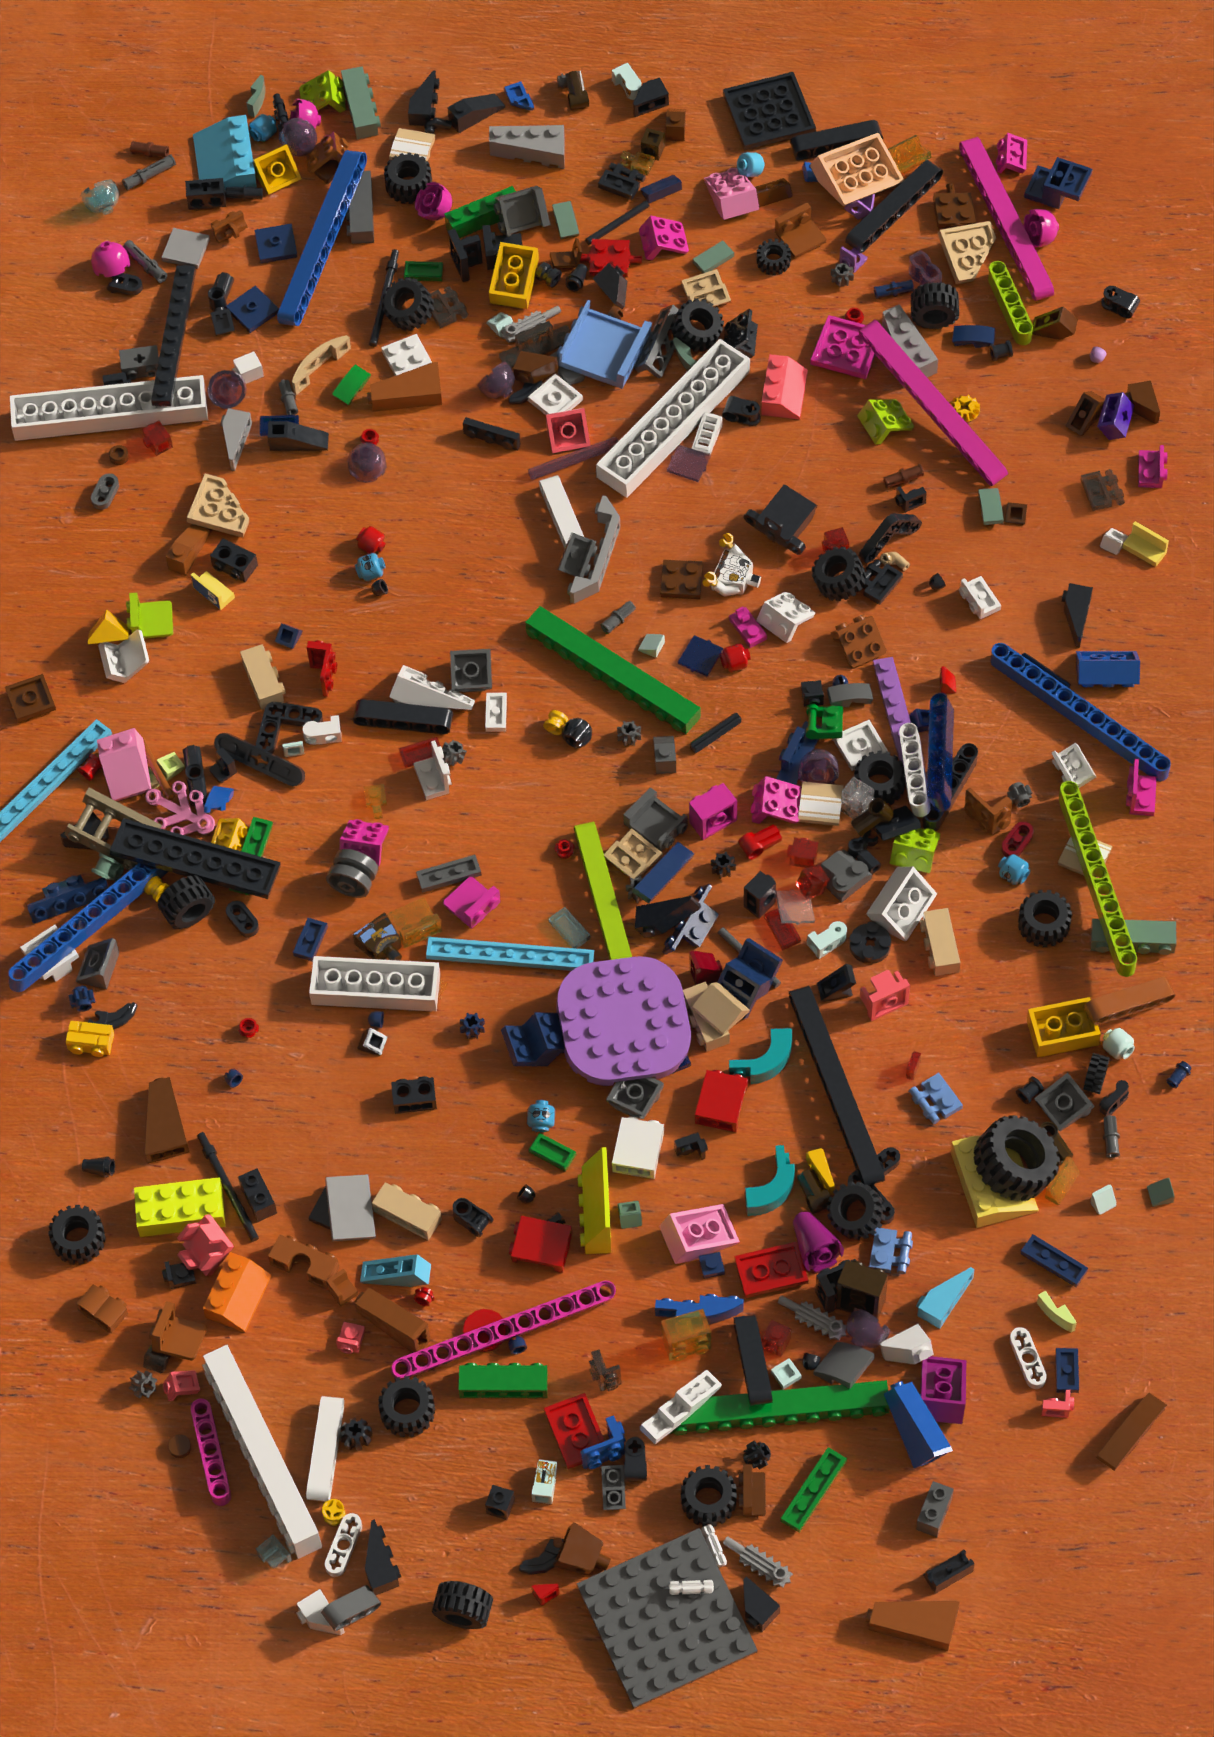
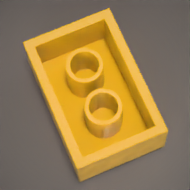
[489,242,539,309]
[1027,997,1101,1057]

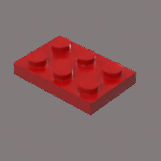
[734,1241,809,1298]
[544,1393,605,1469]

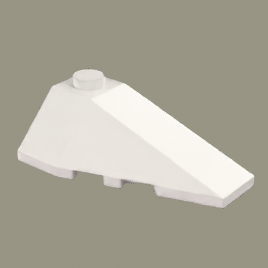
[389,665,475,710]

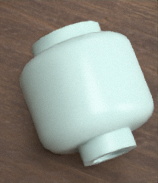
[1103,1028,1135,1060]

